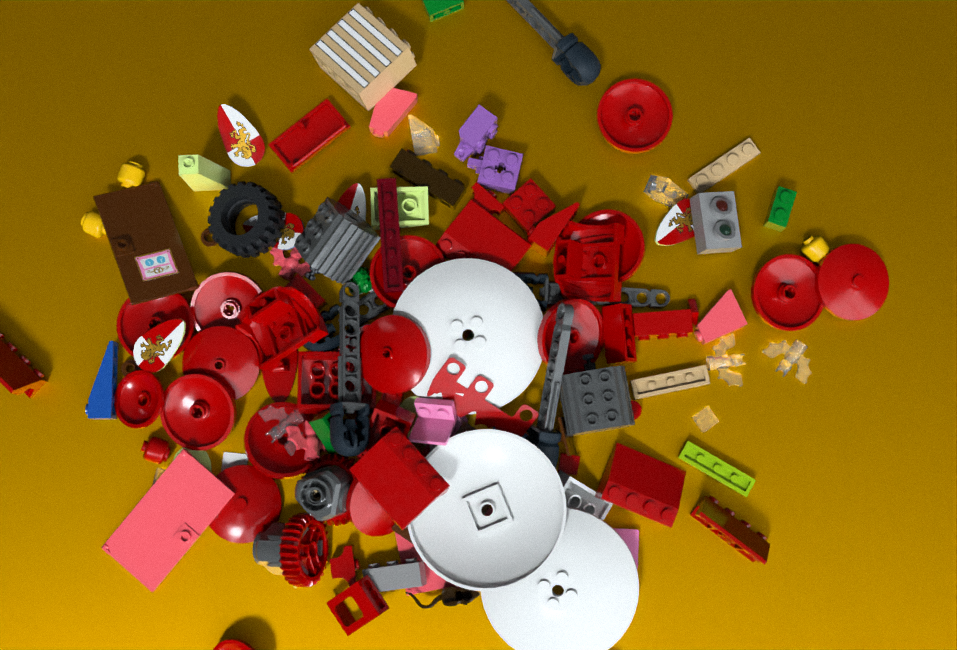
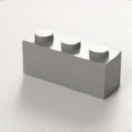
[362,558,427,592]

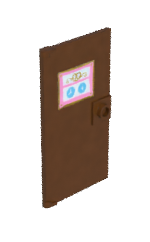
[93,181,199,305]

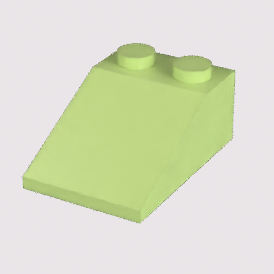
[370,186,429,230]

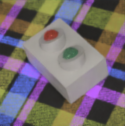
[690,191,742,254]

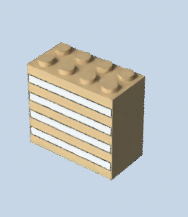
[309,3,417,111]

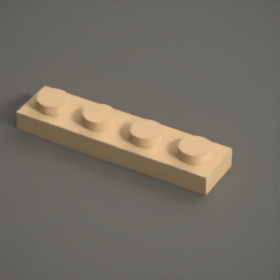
[687,138,761,194]
[630,365,710,400]

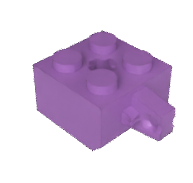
[454,105,498,162]
[467,145,523,195]

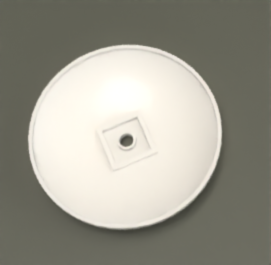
[393,258,543,414]
[408,429,567,592]
[481,507,639,650]

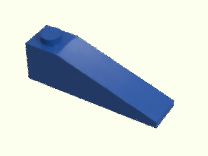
[85,341,118,420]

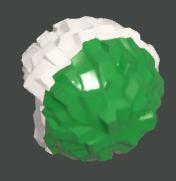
[348,266,374,295]

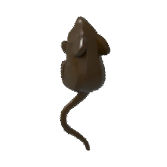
[405,586,480,609]

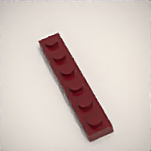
[377,178,404,293]

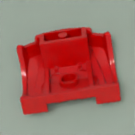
[553,221,625,302]
[235,286,329,372]

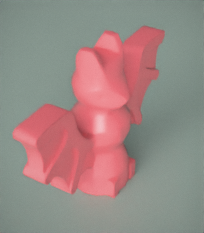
[270,247,311,281]
[285,420,328,461]

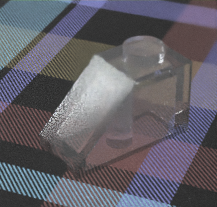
[408,115,440,156]
[643,175,689,208]

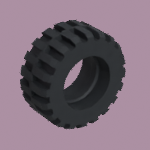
[208,181,285,258]

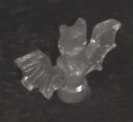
[706,333,746,387]
[762,339,812,384]
[258,405,304,456]

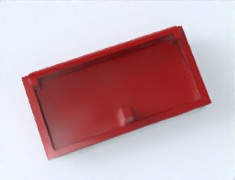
[268,99,351,174]

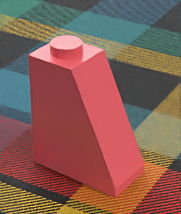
[369,88,418,138]
[694,289,747,345]

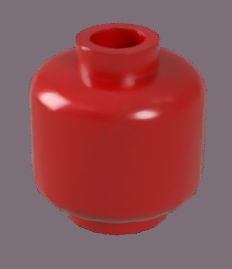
[141,436,171,465]

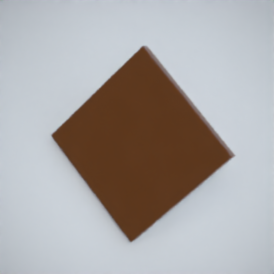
[557,417,577,456]

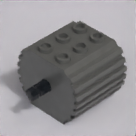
[294,197,380,285]
[560,354,635,436]

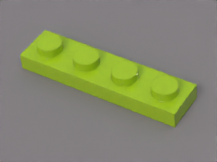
[678,441,756,497]

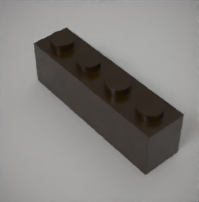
[389,148,466,211]

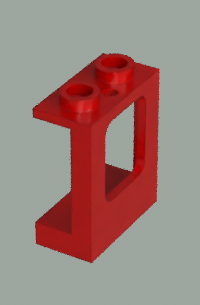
[327,575,389,636]

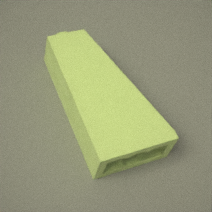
[178,154,231,191]

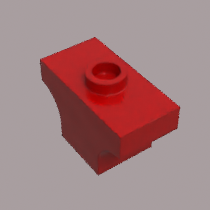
[471,182,505,216]
[330,545,360,586]

